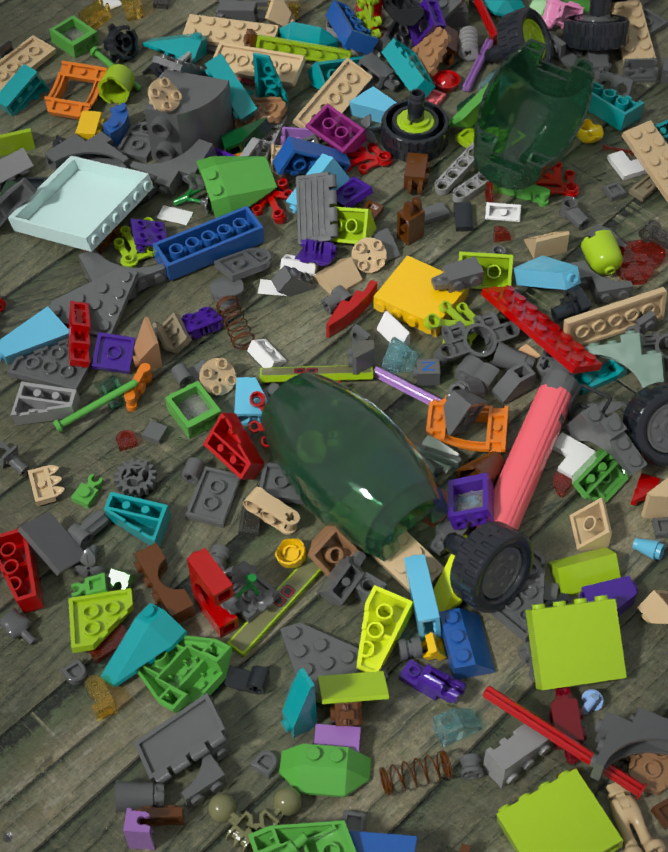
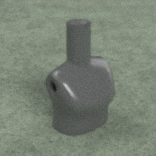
[0,608,37,645]

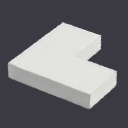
[607,150,647,181]
[552,432,596,479]

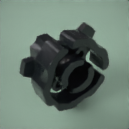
[103,23,139,63]
[550,285,592,323]

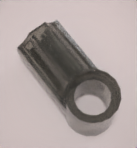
[638,220,668,250]

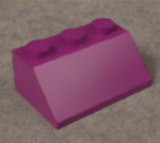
[305,103,366,154]

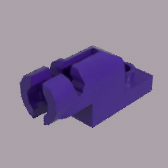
[398,659,467,705]

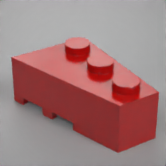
[203,412,265,480]

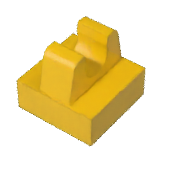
[421,632,447,661]

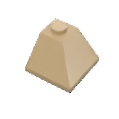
[265,0,295,28]
[637,590,668,624]

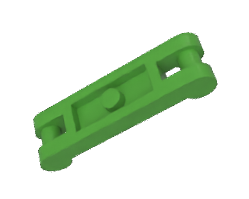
[489,175,550,207]

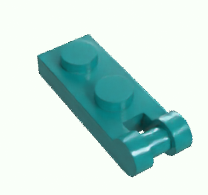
[576,360,627,395]

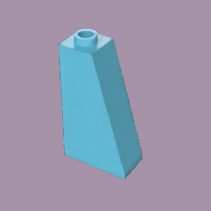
[286,153,350,214]
[513,255,581,290]
[0,306,69,365]
[404,554,441,642]

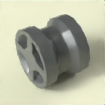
[459,753,484,780]

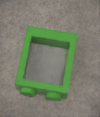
[49,15,99,59]
[165,381,222,439]

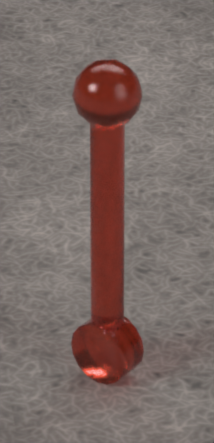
[602,144,635,156]

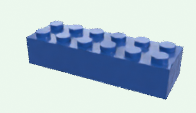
[153,206,264,281]

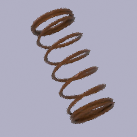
[216,295,255,350]
[379,750,453,796]

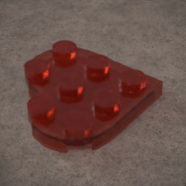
[617,238,666,285]

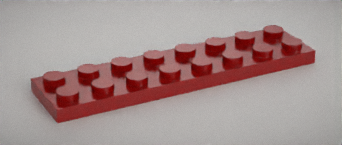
[481,285,602,374]

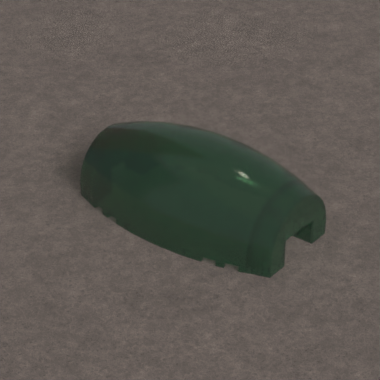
[473,38,594,190]
[261,372,448,562]

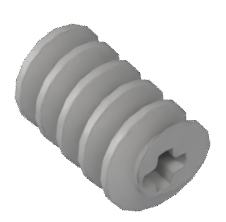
[458,26,478,61]

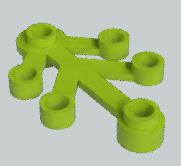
[356,0,382,39]
[114,217,154,268]
[424,301,478,346]

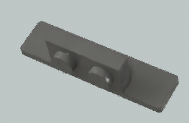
[550,32,582,69]

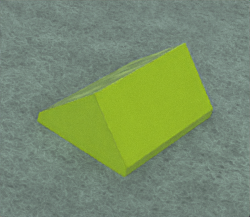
[0,128,35,157]
[332,206,377,244]
[459,251,513,289]
[547,547,621,597]
[317,671,389,704]

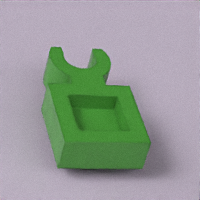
[71,474,104,509]
[71,573,108,597]

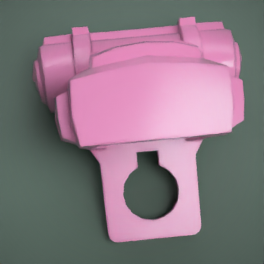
[542,0,584,30]

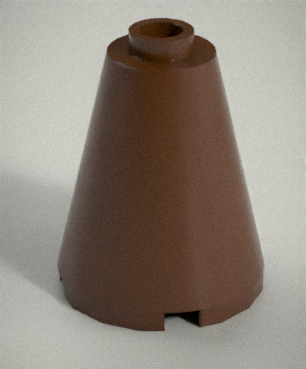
[454,451,505,501]

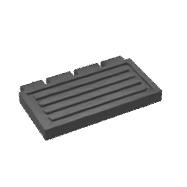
[296,172,339,246]
[134,693,228,784]

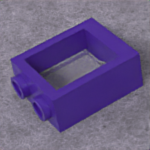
[408,0,446,46]
[448,472,494,530]

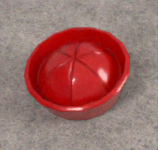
[433,70,461,93]

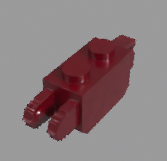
[549,687,587,765]

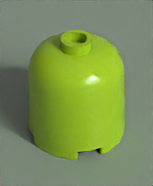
[98,64,135,105]
[581,230,623,276]

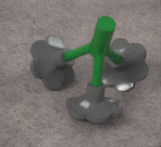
[173,172,213,214]
[220,561,274,615]

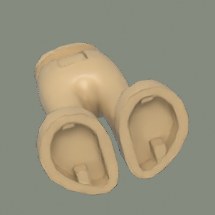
[606,783,666,852]

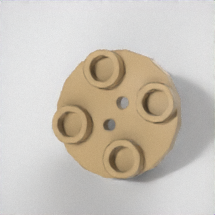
[148,77,182,113]
[351,237,387,273]
[199,358,237,396]

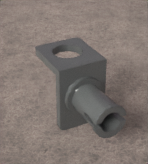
[0,441,29,475]

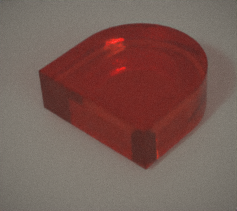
[116,430,138,452]

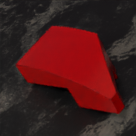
[631,473,660,505]

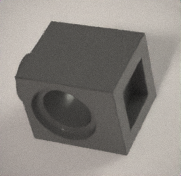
[354,572,387,603]

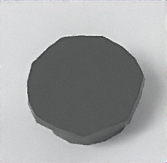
[209,277,244,310]

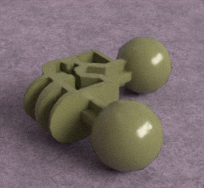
[208,787,302,852]

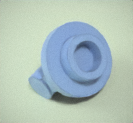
[582,689,604,715]

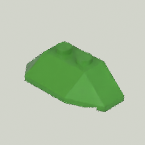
[449,78,497,128]
[572,448,629,503]
[279,744,371,798]

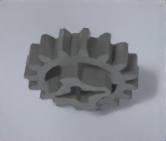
[114,458,157,498]

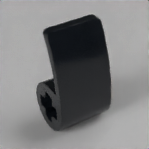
[224,665,270,695]

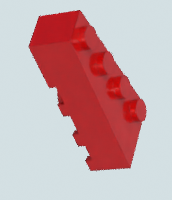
[0,528,44,613]

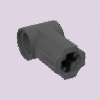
[559,196,591,230]
[67,510,109,549]

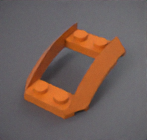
[44,61,107,120]
[426,395,509,452]

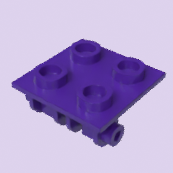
[130,219,167,253]
[294,238,337,266]
[181,307,223,340]

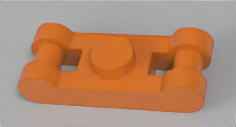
[124,363,153,412]

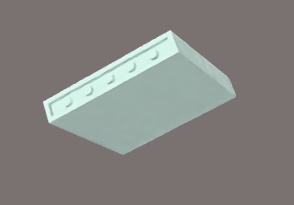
[8,156,153,252]

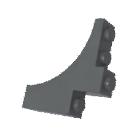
[44,132,131,171]
[130,139,217,196]
[78,249,167,300]
[565,403,648,477]
[589,707,668,781]

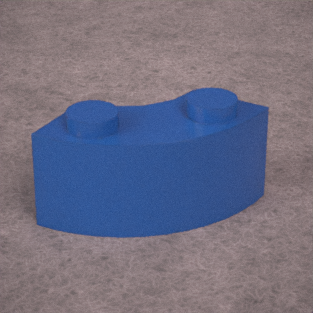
[103,103,130,147]

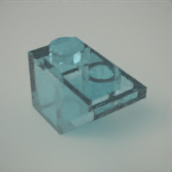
[432,708,482,747]

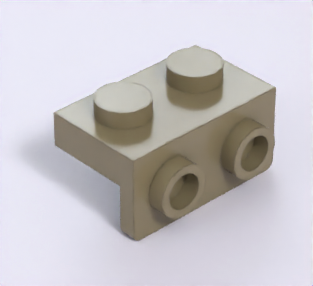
[152,312,192,354]

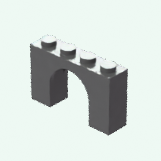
[216,0,259,22]

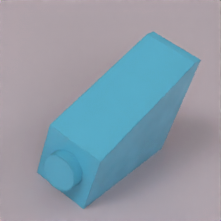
[350,86,397,123]
[234,377,273,425]

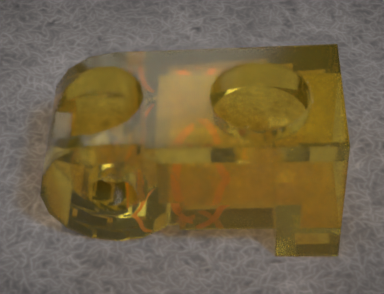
[85,675,118,722]

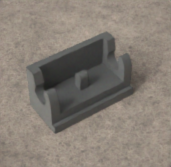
[622,58,658,83]

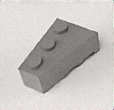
[11,382,81,426]
[483,724,551,788]

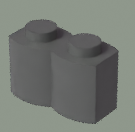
[455,354,500,394]

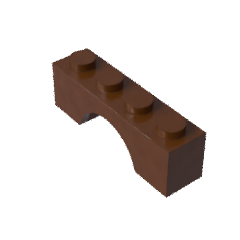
[133,543,196,624]

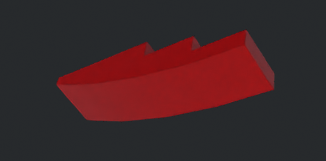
[326,280,378,338]
[69,301,91,368]

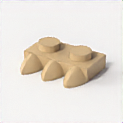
[28,465,65,506]

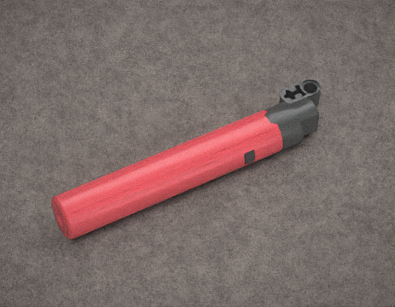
[476,350,579,530]

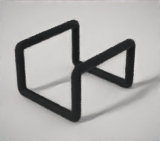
[567,384,612,421]

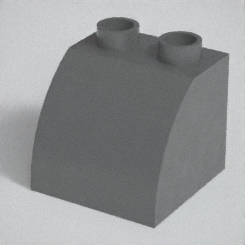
[144,69,234,162]

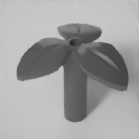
[361,114,381,143]
[73,544,109,576]

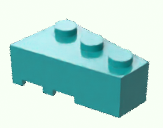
[0,64,50,116]
[104,491,171,548]

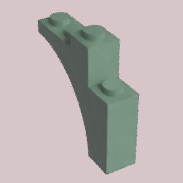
[584,330,666,388]

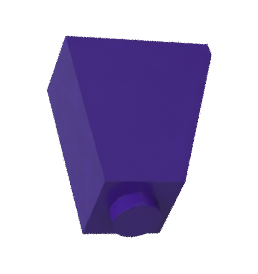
[579,575,638,616]

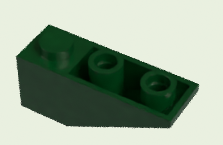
[221,117,272,155]

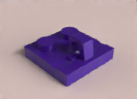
[337,176,374,208]
[92,332,135,374]

